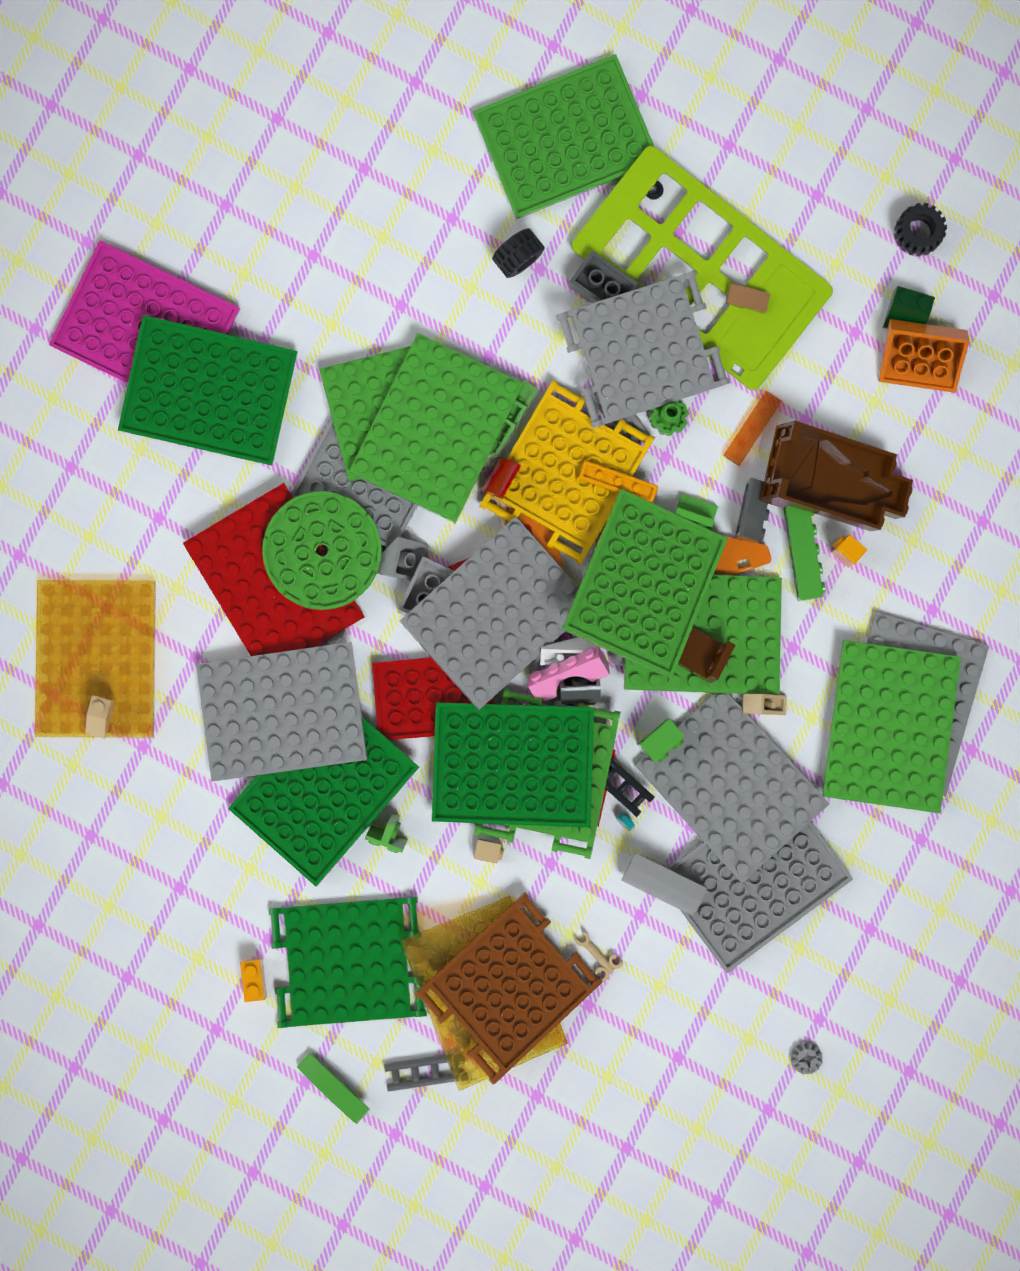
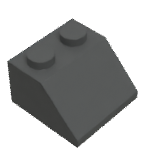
[560,676,601,706]

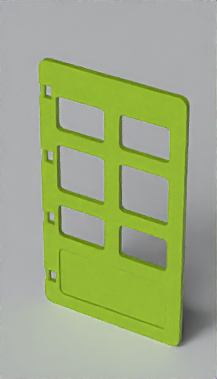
[571,146,833,391]

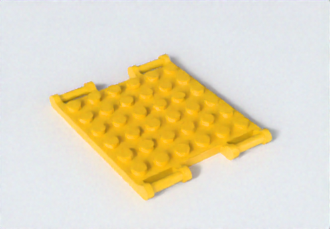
[479,380,655,565]

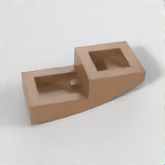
[725,284,770,313]

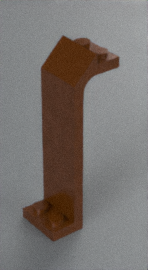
[678,627,736,683]

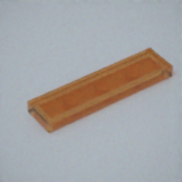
[723,391,782,466]

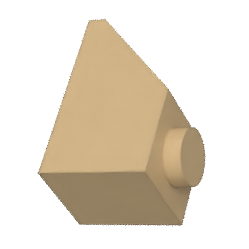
[742,694,786,715]
[85,695,116,739]

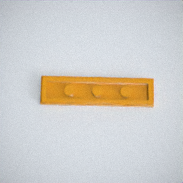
[578,460,659,503]

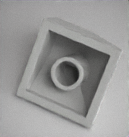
[377,537,429,581]

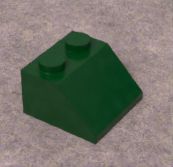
[882,286,935,329]

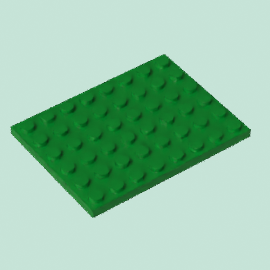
[118,315,298,466]
[432,703,595,827]
[228,716,420,887]

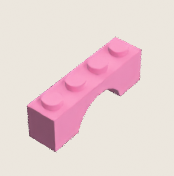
[528,646,610,703]

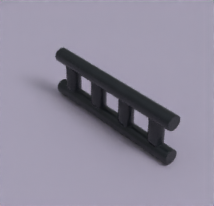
[605,758,655,817]

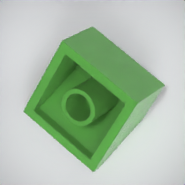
[637,718,685,763]

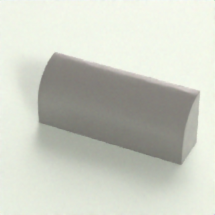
[621,852,707,915]

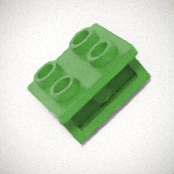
[675,494,718,530]
[365,813,408,853]

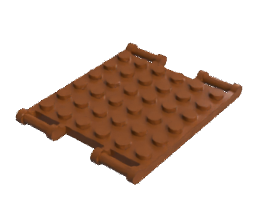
[414,892,603,1085]

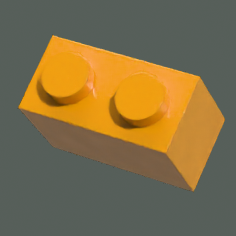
[831,534,868,568]
[240,958,267,1002]

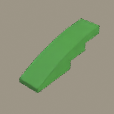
[490,379,539,458]
[297,1052,370,1124]

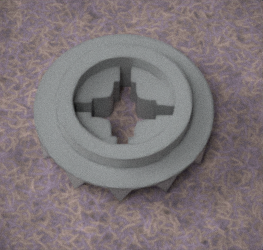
[791,1042,823,1074]

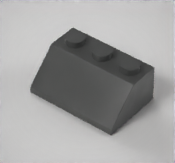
[568,250,640,304]
[735,478,770,543]

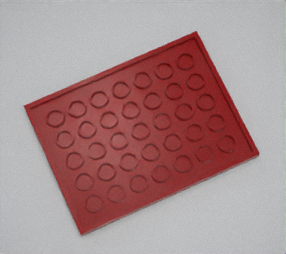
[183,483,365,656]

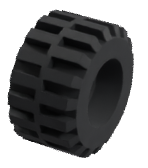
[894,203,947,256]
[492,228,545,278]

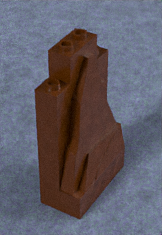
[760,420,913,531]

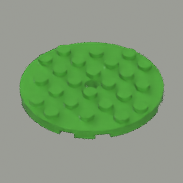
[263,491,381,610]

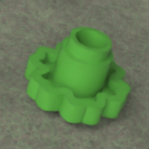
[649,400,689,436]

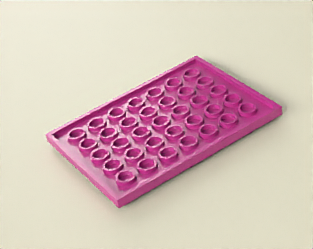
[49,240,240,384]

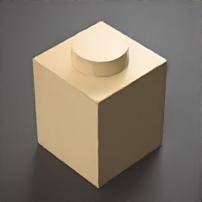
[474,839,504,864]

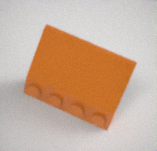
[879,319,970,393]

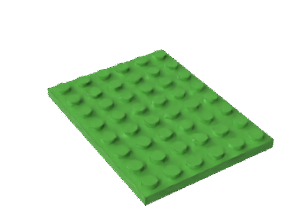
[473,54,654,220]
[349,333,524,524]
[562,489,728,679]
[624,575,782,695]
[822,640,961,814]

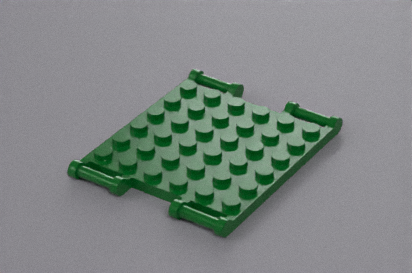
[268,897,427,1028]

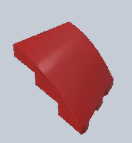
[479,457,521,500]

